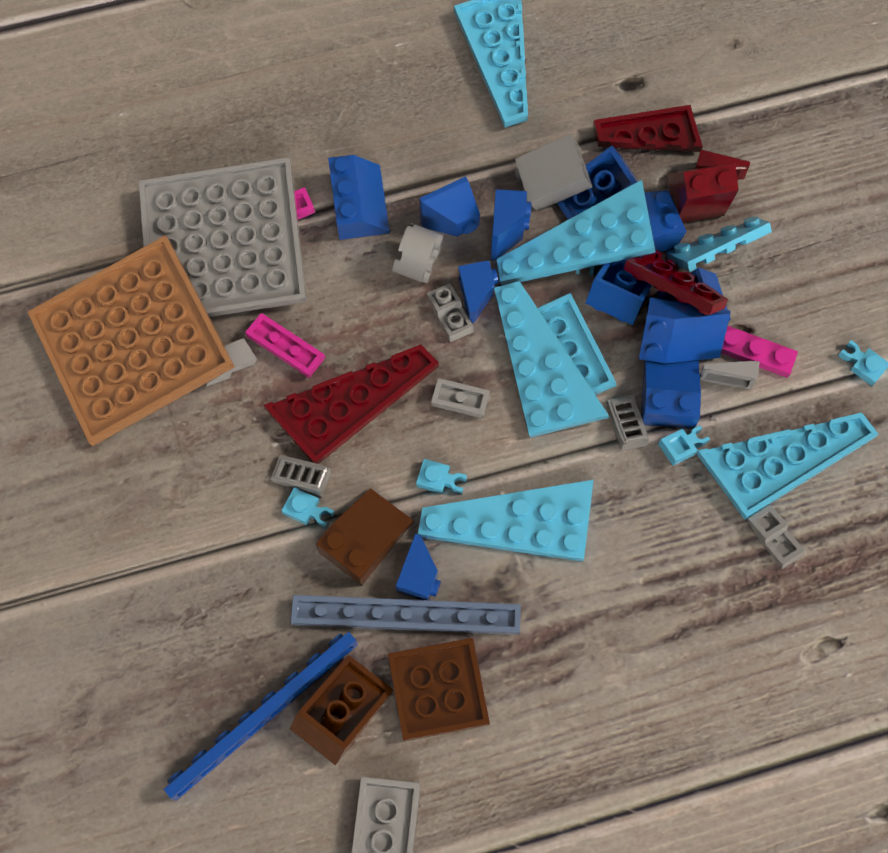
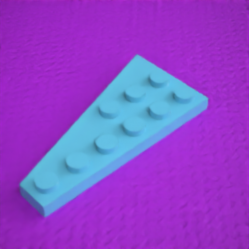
[454,0,528,128]
[497,180,656,286]
[494,281,609,438]
[696,413,878,520]
[418,480,594,562]

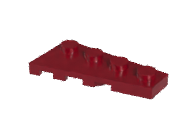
[593,105,703,152]
[624,250,728,315]

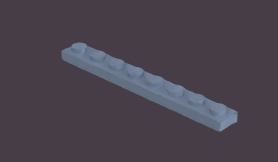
[291,595,521,635]

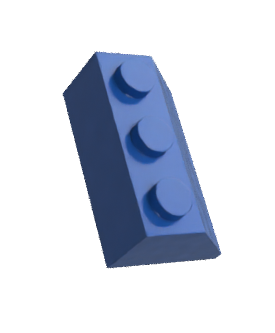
[328,155,390,240]

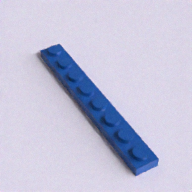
[163,632,358,801]

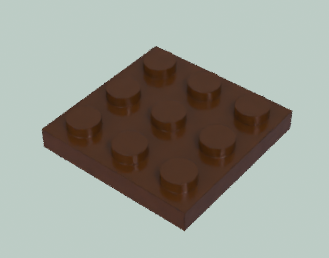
[388,638,490,742]

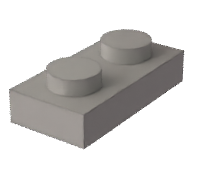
[431,378,490,419]

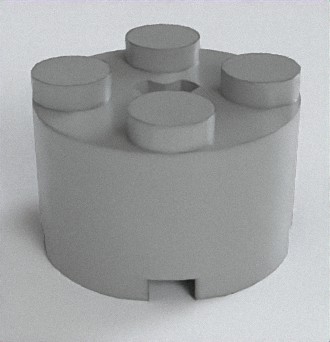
[392,223,444,283]

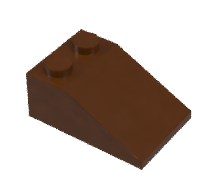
[316,488,414,586]
[289,655,393,766]

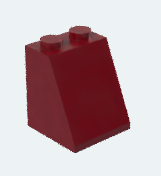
[667,164,739,223]

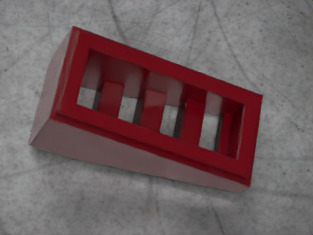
[695,150,750,179]

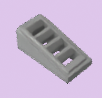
[700,361,760,389]
[607,395,649,451]
[270,455,331,498]

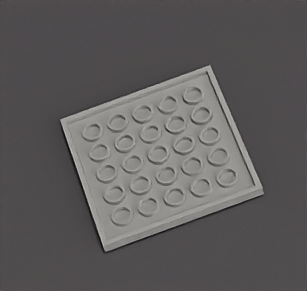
[139,157,307,317]

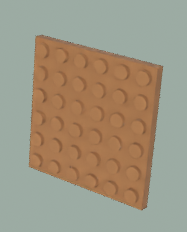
[28,235,235,446]

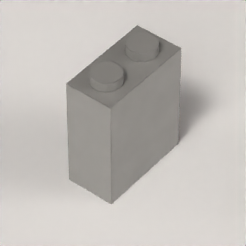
[515,134,592,211]

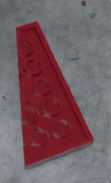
[263,344,439,464]

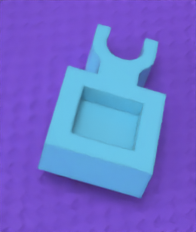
[838,340,888,386]
[658,426,710,466]
[416,459,467,495]
[282,487,335,529]

